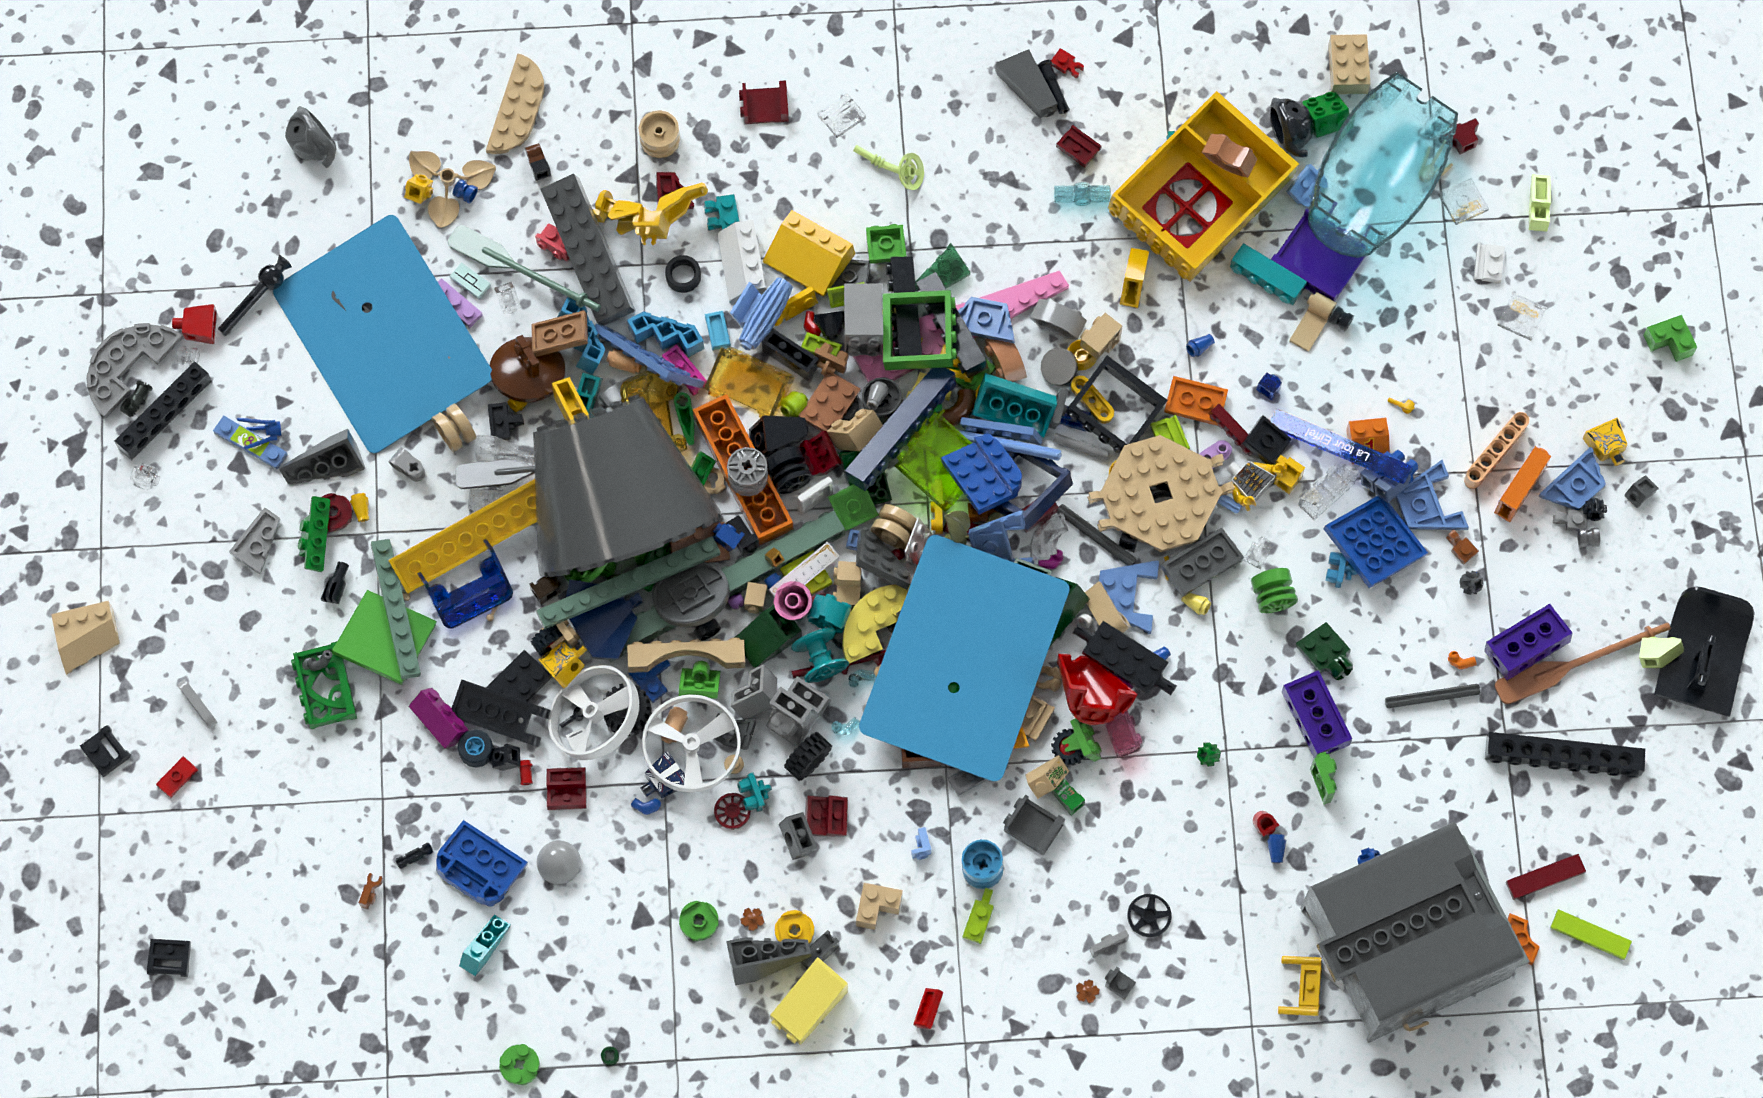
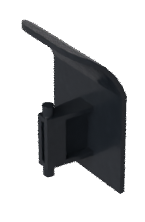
[1654,586,1755,717]

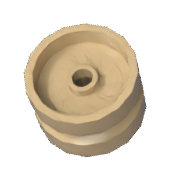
[638,110,680,158]
[431,403,477,452]
[871,504,917,550]

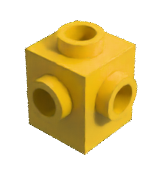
[404,174,434,204]

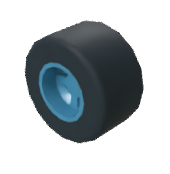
[457,730,494,768]

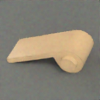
[1289,292,1337,352]
[1085,581,1131,633]

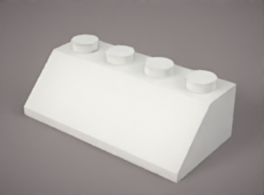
[717,220,766,302]

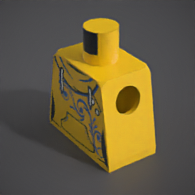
[1583,417,1627,466]
[538,642,587,689]

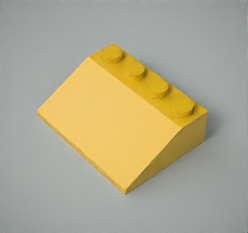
[763,210,855,297]

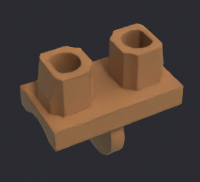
[814,343,849,376]

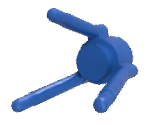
[237,418,281,450]

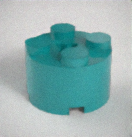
[807,594,852,633]

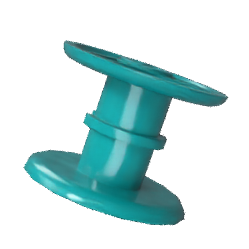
[791,628,849,683]

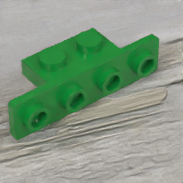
[298,496,330,572]

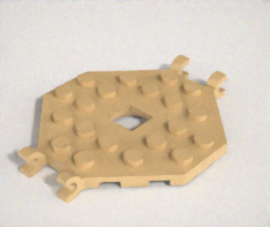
[1087,435,1235,552]

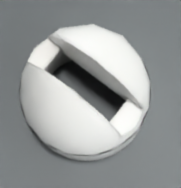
[1076,613,1093,629]

